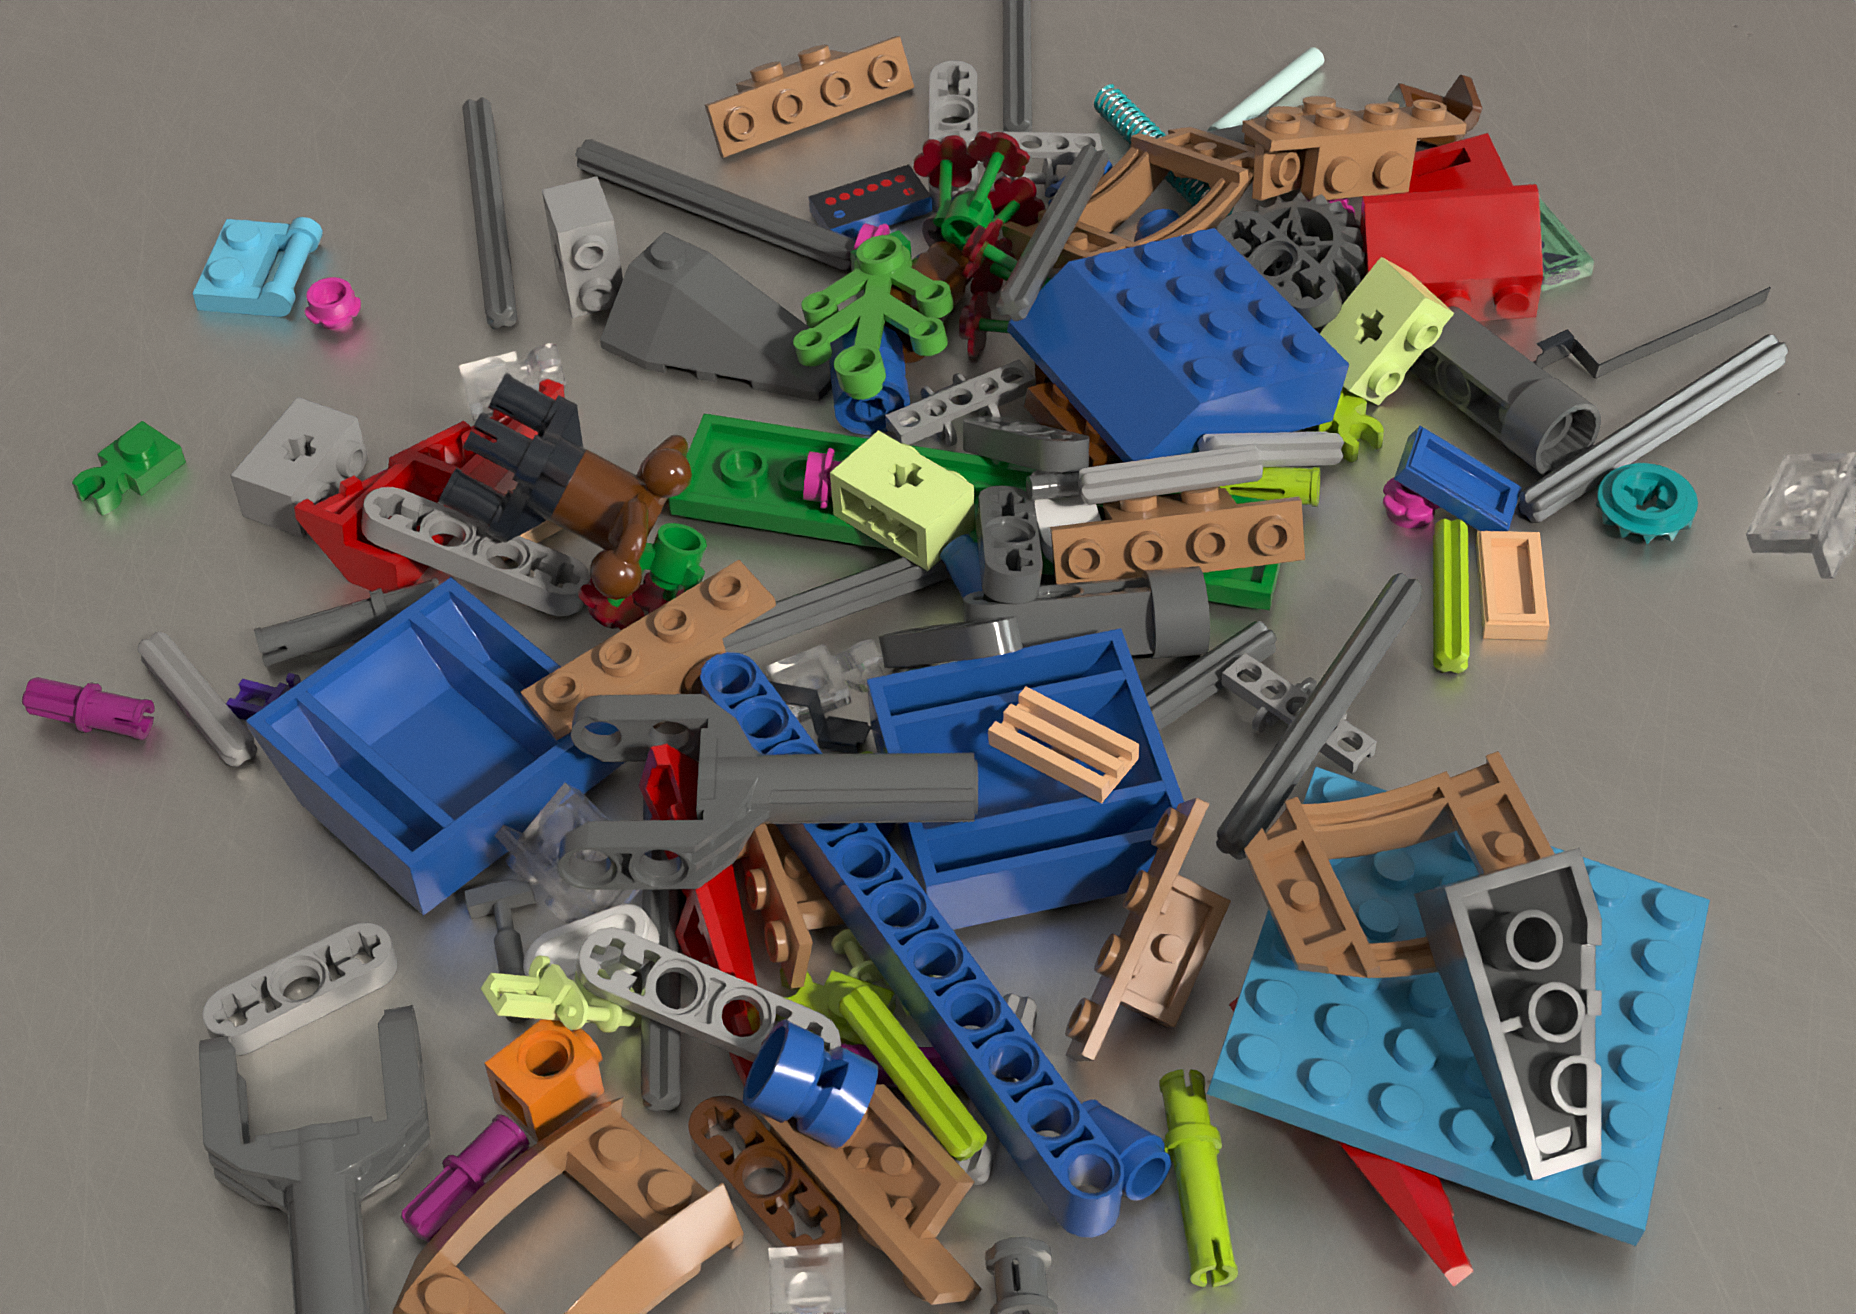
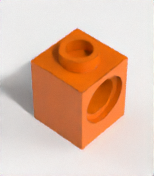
[484,1019,605,1143]

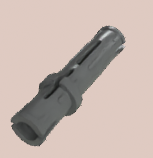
[254,577,440,668]

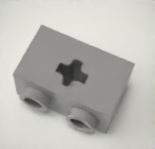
[542,176,623,318]
[230,397,368,538]

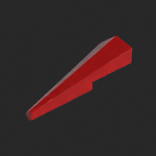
[294,379,565,593]
[638,744,768,1087]

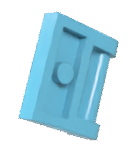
[192,217,323,317]

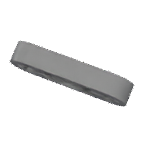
[203,922,398,1055]

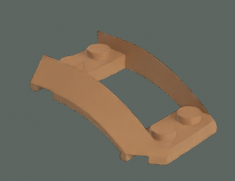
[1002,127,1255,269]
[1244,751,1555,978]
[393,1097,744,1314]

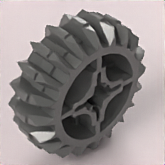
[1243,192,1366,305]

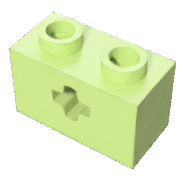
[1319,257,1454,406]
[830,430,975,571]

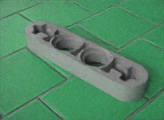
[928,60,979,213]
[361,487,590,616]
[576,927,841,1062]

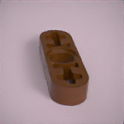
[688,1095,842,1270]

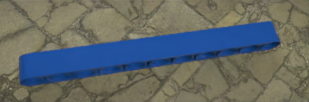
[700,652,1124,1238]

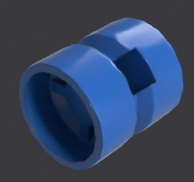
[829,325,910,435]
[743,1019,878,1149]

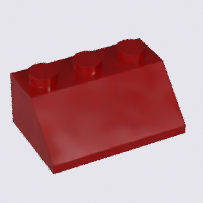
[1359,184,1543,321]

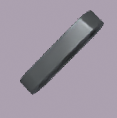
[1216,211,1342,328]
[963,416,1089,472]
[976,486,1043,604]
[878,616,1023,668]

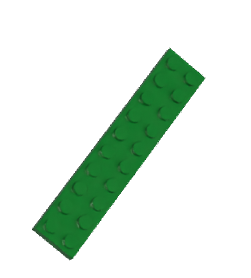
[669,413,1281,611]

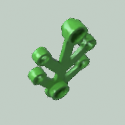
[793,235,954,400]

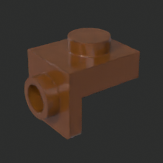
[1388,75,1482,146]

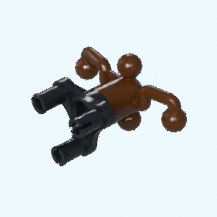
[438,373,692,600]

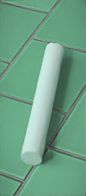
[1207,47,1324,132]

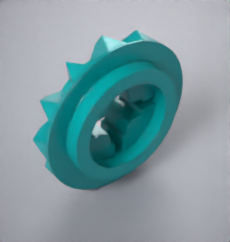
[1596,463,1698,545]

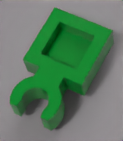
[72,421,186,516]

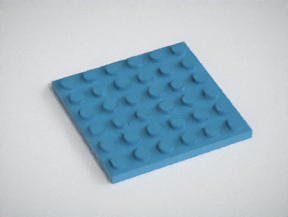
[1207,766,1710,1246]

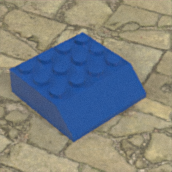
[1007,228,1349,462]
[246,577,625,916]
[867,628,1184,930]

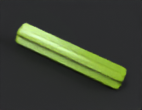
[1433,518,1470,674]
[839,985,987,1162]

